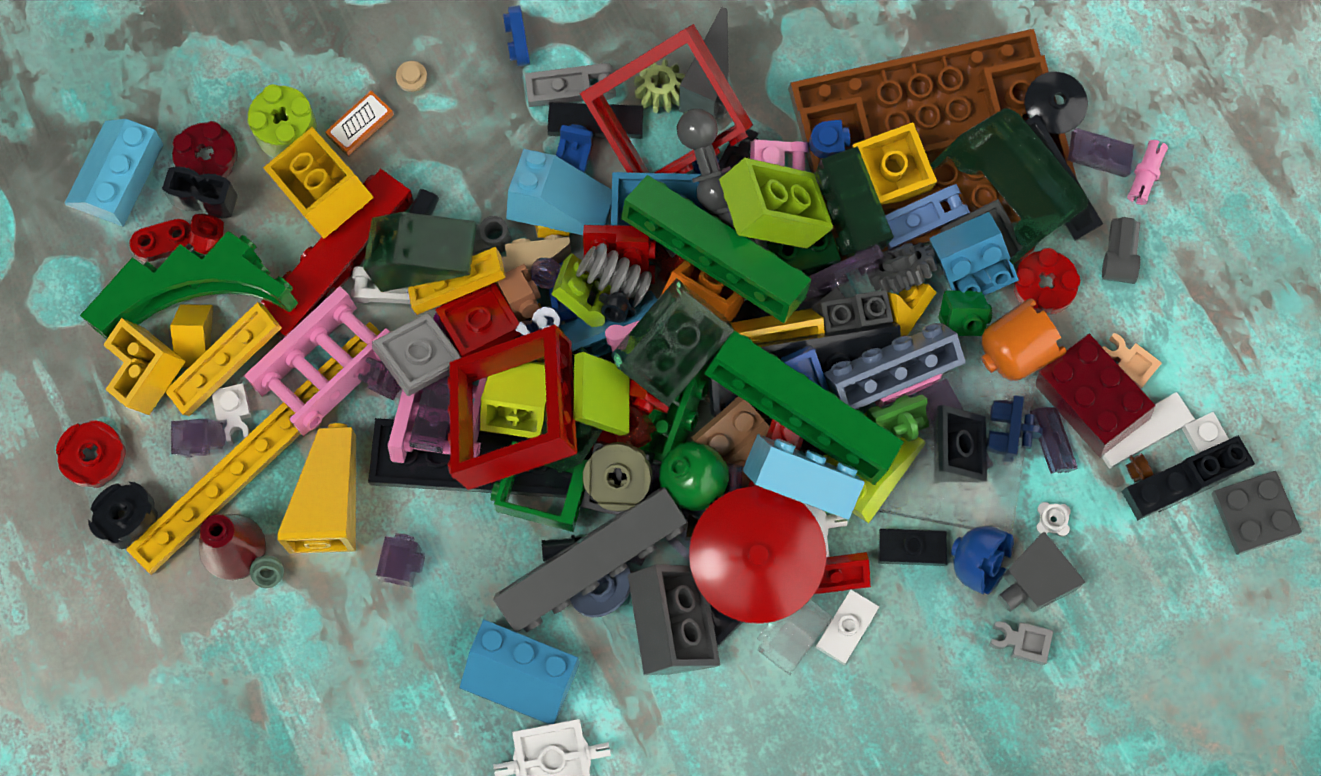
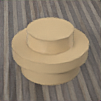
[396,61,427,92]

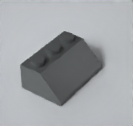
[628,564,720,675]

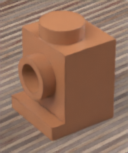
[497,264,541,323]

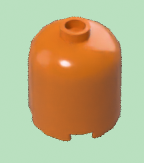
[981,298,1066,381]

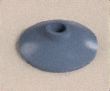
[570,567,631,617]

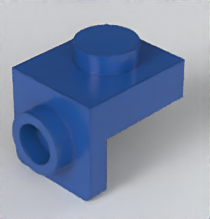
[556,125,593,173]

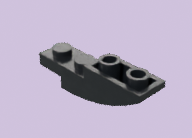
[1121,435,1255,521]

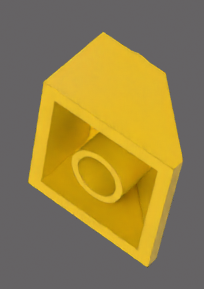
[852,122,937,206]

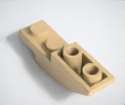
[442,235,571,290]

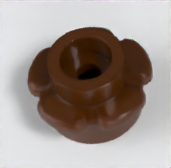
[1125,453,1154,483]

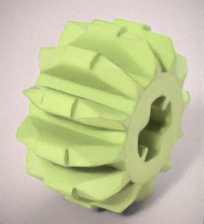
[634,58,685,114]

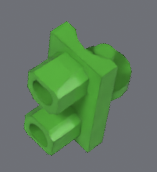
[867,394,929,441]

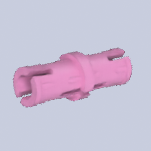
[1127,140,1168,205]

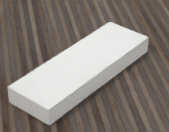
[1102,392,1195,469]

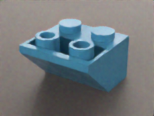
[929,212,1019,296]

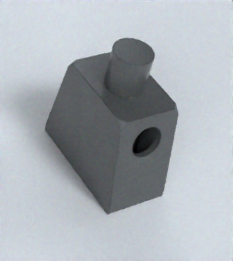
[998,531,1085,612]

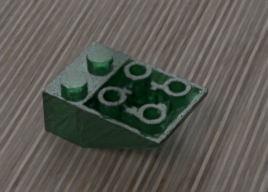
[363,212,477,292]

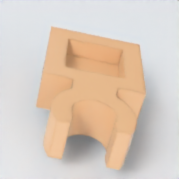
[1102,333,1162,389]

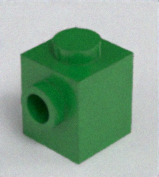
[938,290,992,336]

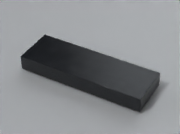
[547,102,644,139]

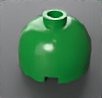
[660,441,729,511]

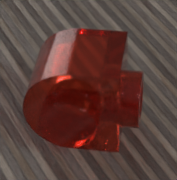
[614,406,657,449]

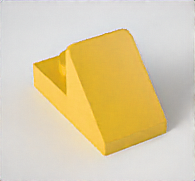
[887,283,937,336]

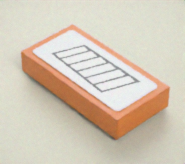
[325,91,394,156]

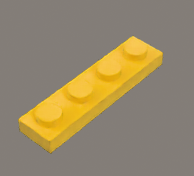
[166,302,282,416]

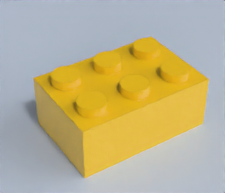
[263,127,374,239]

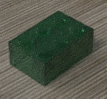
[814,146,894,263]
[611,278,734,407]

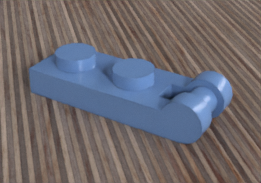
[876,184,970,250]

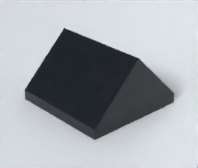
[933,405,987,483]

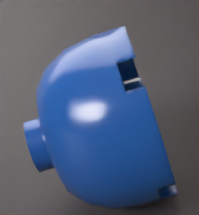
[951,526,1014,595]

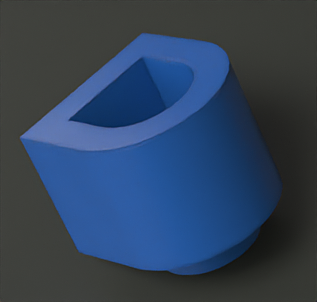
[809,120,850,159]

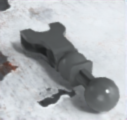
[676,108,768,250]

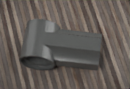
[445,216,511,259]
[1102,217,1140,284]

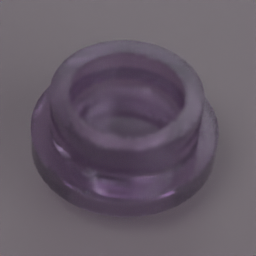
[531,258,561,289]

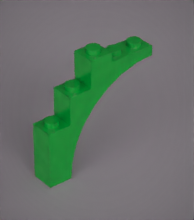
[80,231,298,339]

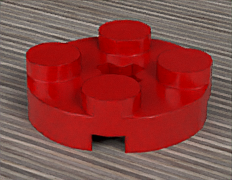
[1014,248,1081,314]
[56,420,126,488]

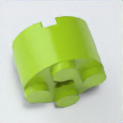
[247,84,317,158]

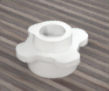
[1036,502,1071,537]

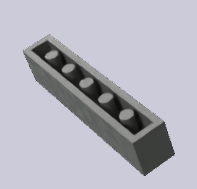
[493,487,687,633]

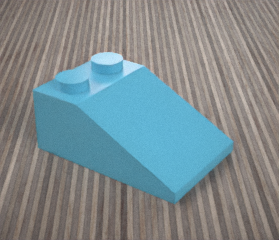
[506,149,612,235]

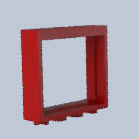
[579,24,753,174]
[447,325,577,490]

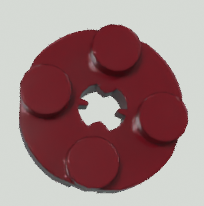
[172,121,238,178]

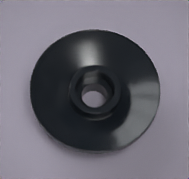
[1024,72,1088,134]

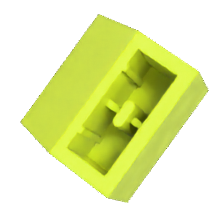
[480,361,548,438]

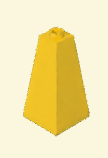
[278,423,356,554]

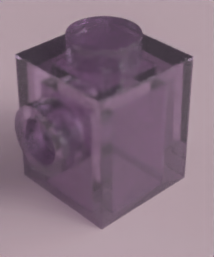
[376,533,425,588]

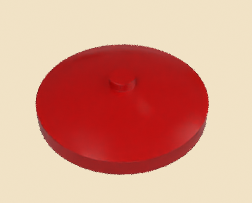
[689,486,826,624]

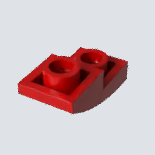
[629,371,669,414]

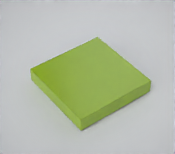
[573,352,629,436]

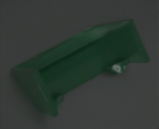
[930,108,1088,265]

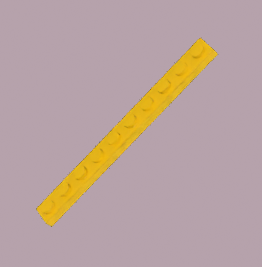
[126,322,381,575]

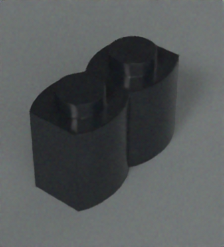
[162,167,238,218]

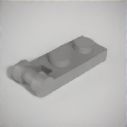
[525,63,616,107]

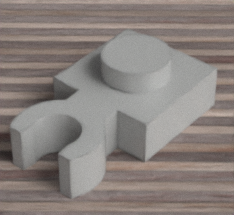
[989,622,1053,665]

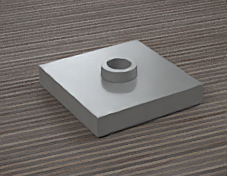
[372,313,462,396]

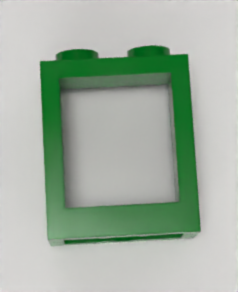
[490,441,588,532]

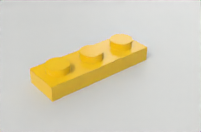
[407,247,506,315]

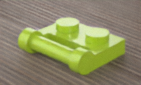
[552,253,611,327]

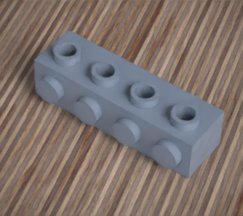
[823,323,966,409]

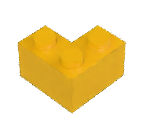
[103,318,186,415]

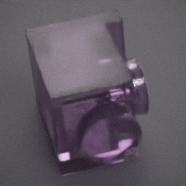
[171,418,226,458]

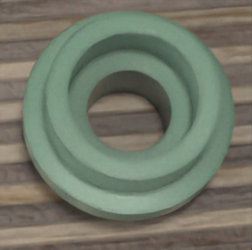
[250,556,284,588]

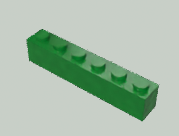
[621,175,812,323]
[704,330,904,486]

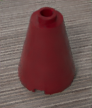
[199,514,267,581]

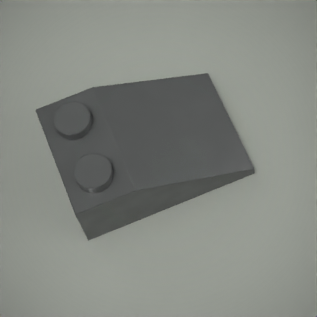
[679,7,729,121]

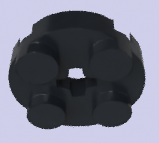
[88,482,158,549]

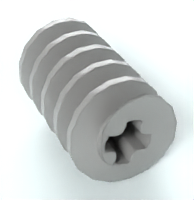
[576,243,652,308]

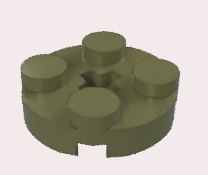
[583,442,652,511]

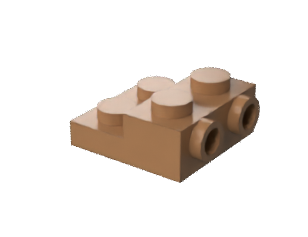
[691,396,770,489]

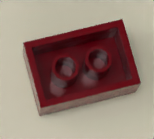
[1035,333,1156,458]

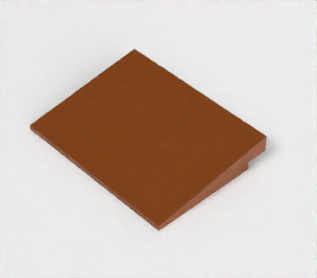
[788,29,1077,263]

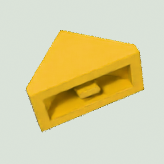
[170,304,214,368]

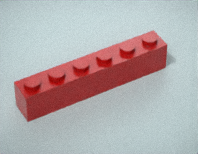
[260,168,414,339]

